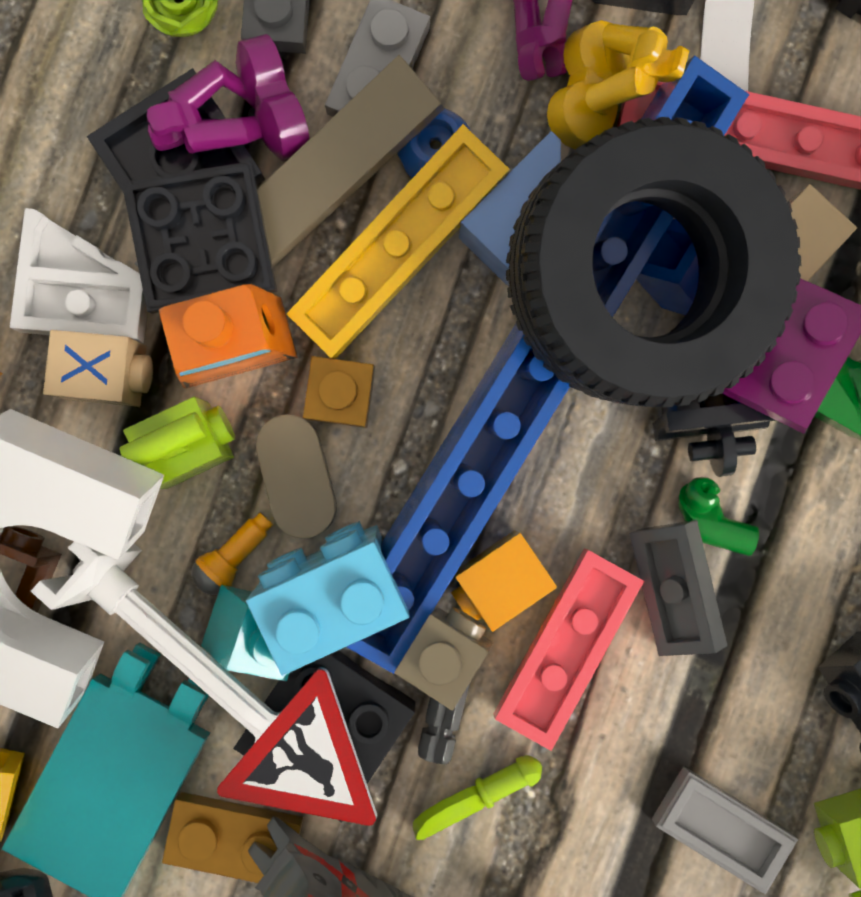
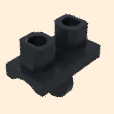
[653,394,777,477]

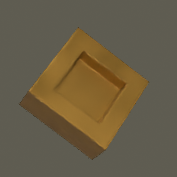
[303,356,375,428]

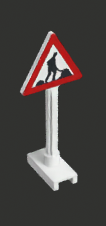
[31,542,377,826]

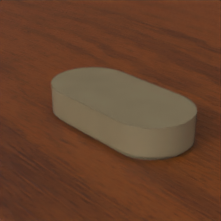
[256,414,337,539]

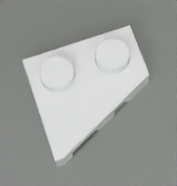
[10,208,148,344]

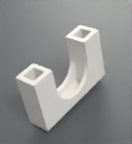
[0,409,165,728]

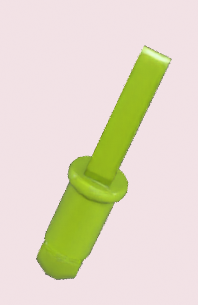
[412,755,542,840]

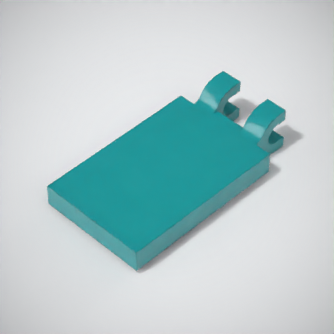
[2,643,211,897]

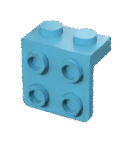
[246,521,409,676]

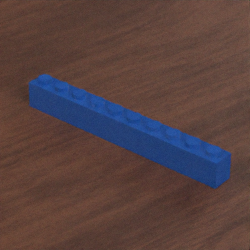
[347,55,749,674]

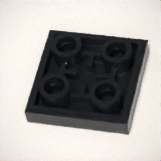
[122,161,277,314]

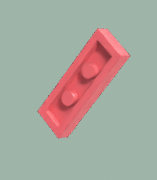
[493,548,644,751]

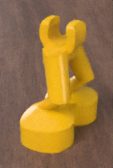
[547,20,690,150]

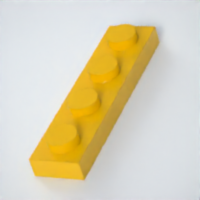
[286,124,510,359]

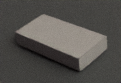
[651,766,798,895]

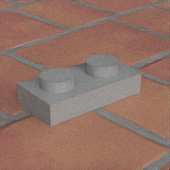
[325,0,430,117]

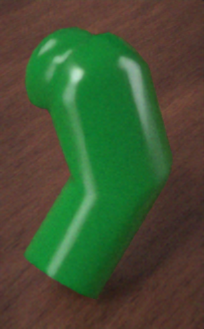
[678,477,759,556]

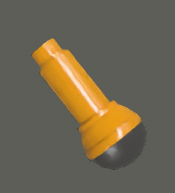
[191,512,274,595]

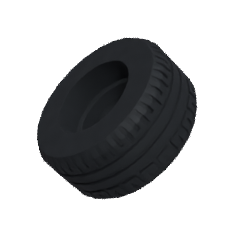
[506,117,802,408]

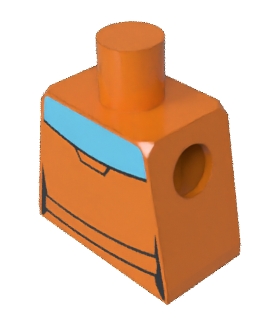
[159,284,298,389]

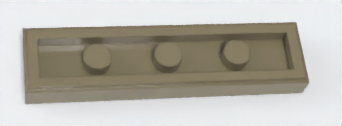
[258,54,444,268]

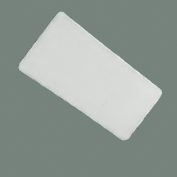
[700,0,754,91]

